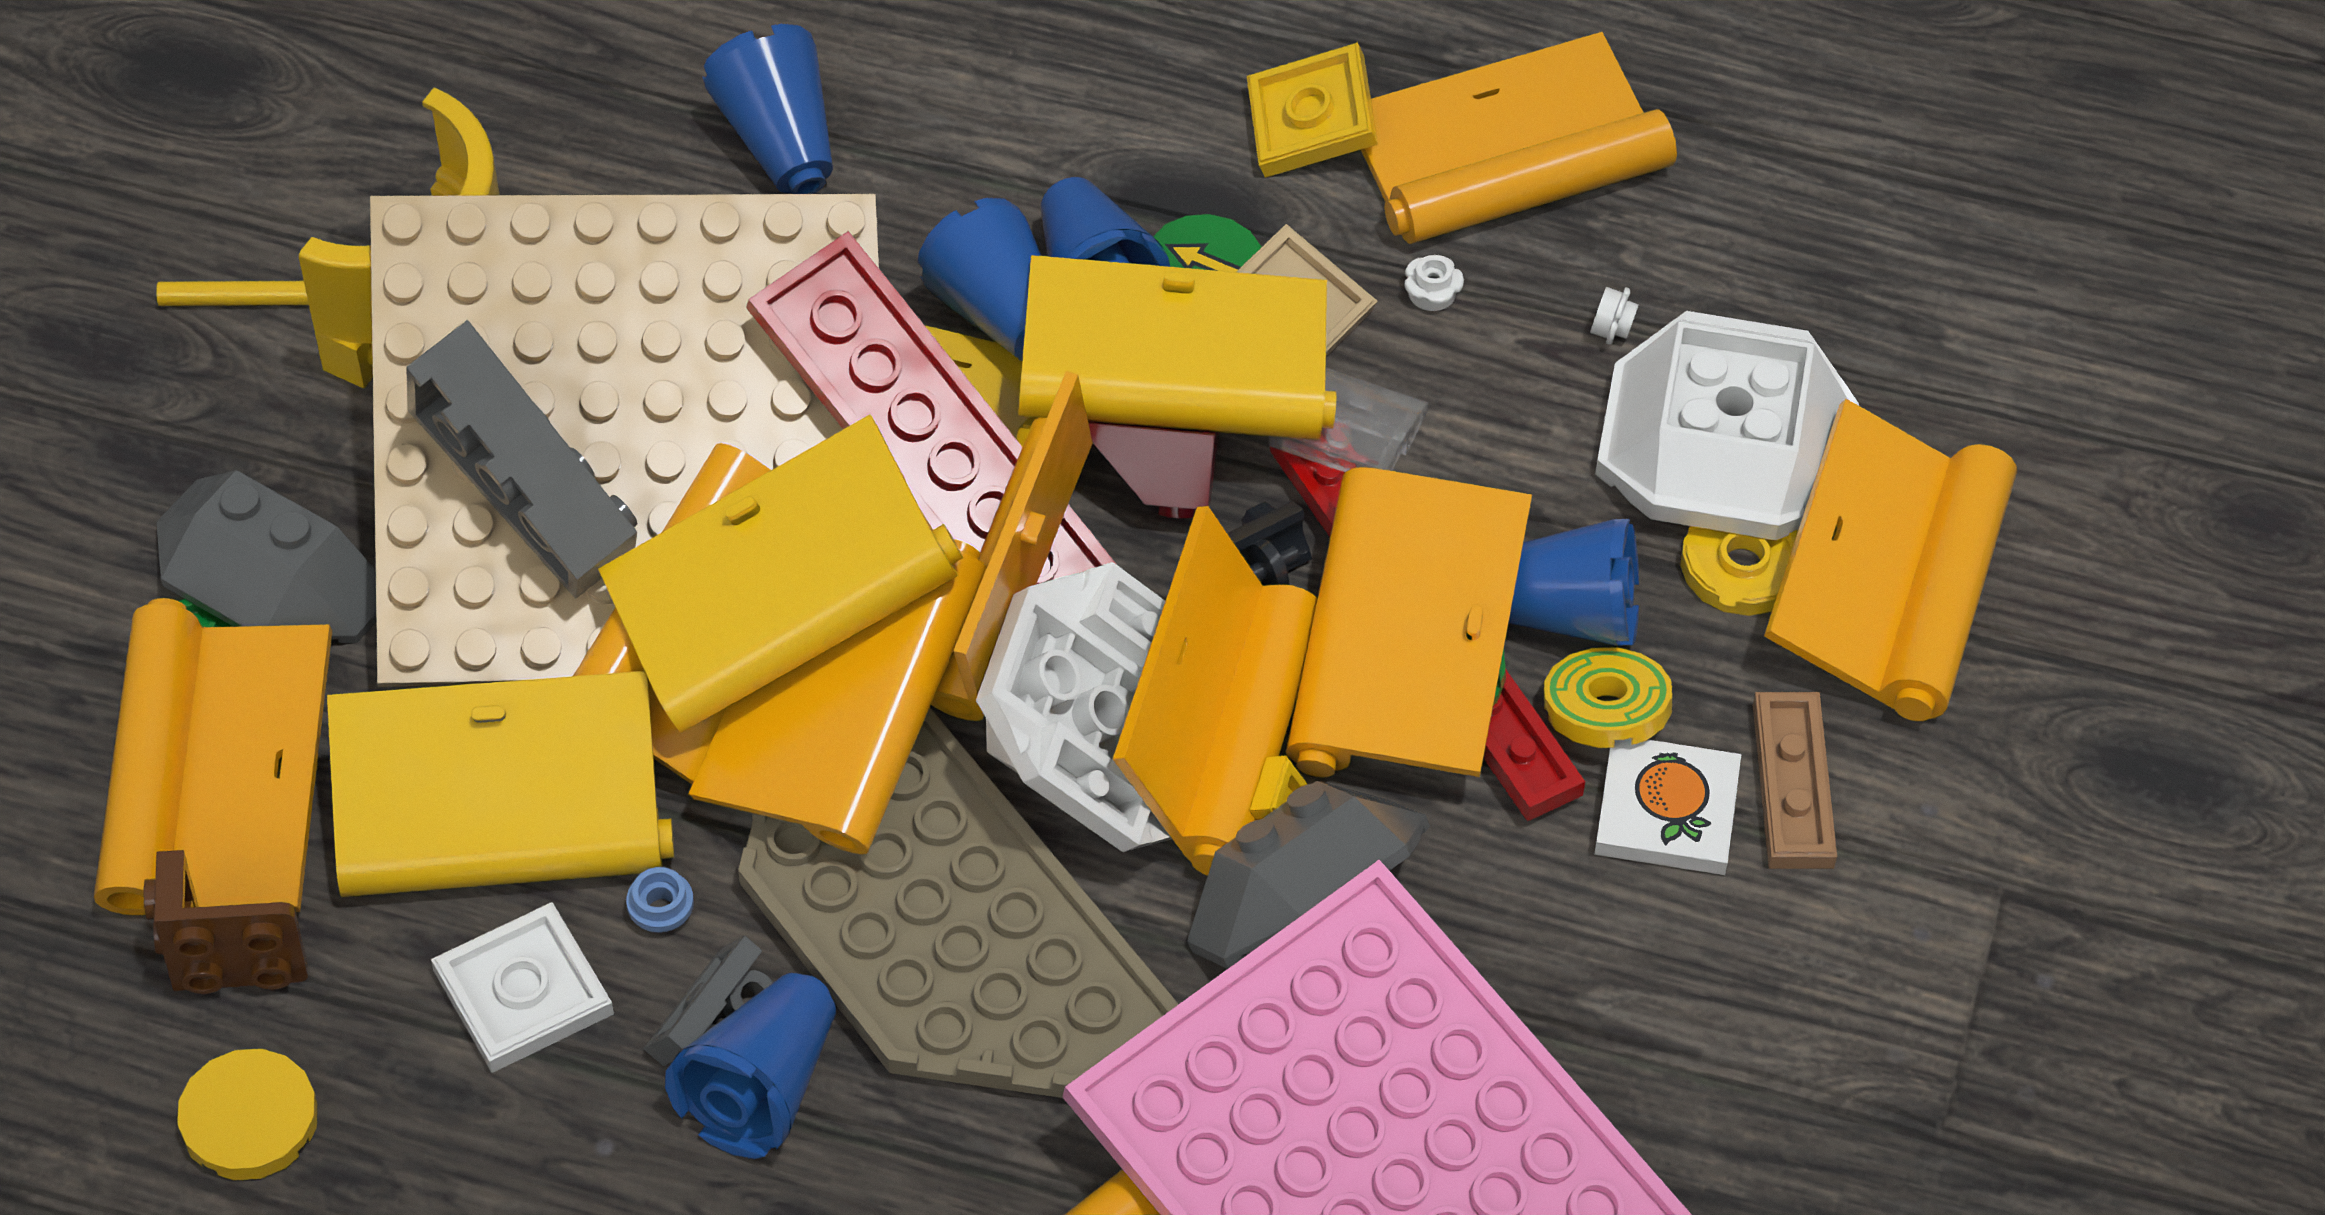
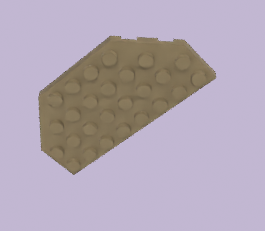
[738,708,1179,1098]

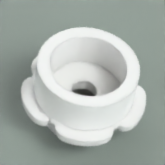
[1404,255,1464,311]
[1590,287,1639,345]

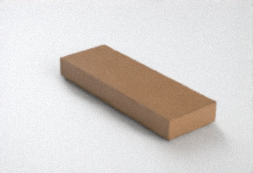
[1753,692,1837,869]

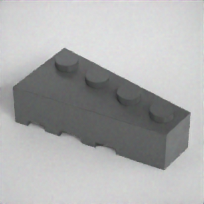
[406,320,638,599]

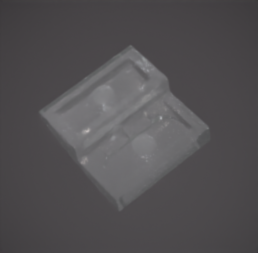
[1269,368,1429,472]

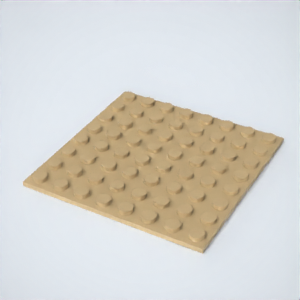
[370,194,879,687]

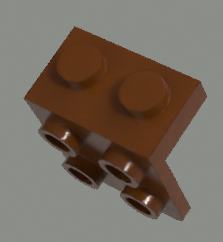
[144,850,308,994]

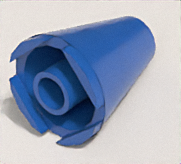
[702,24,833,194]
[1041,177,1171,267]
[918,198,1041,361]
[1509,518,1639,646]
[665,973,836,1159]

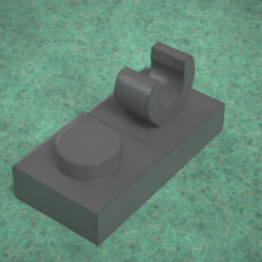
[643,936,773,1066]

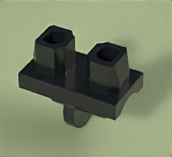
[1227,501,1312,586]

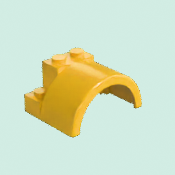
[299,88,499,388]

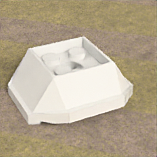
[1595,311,1859,540]
[976,562,1172,852]

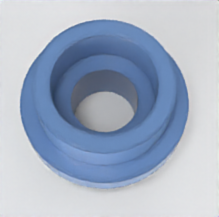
[626,867,694,932]

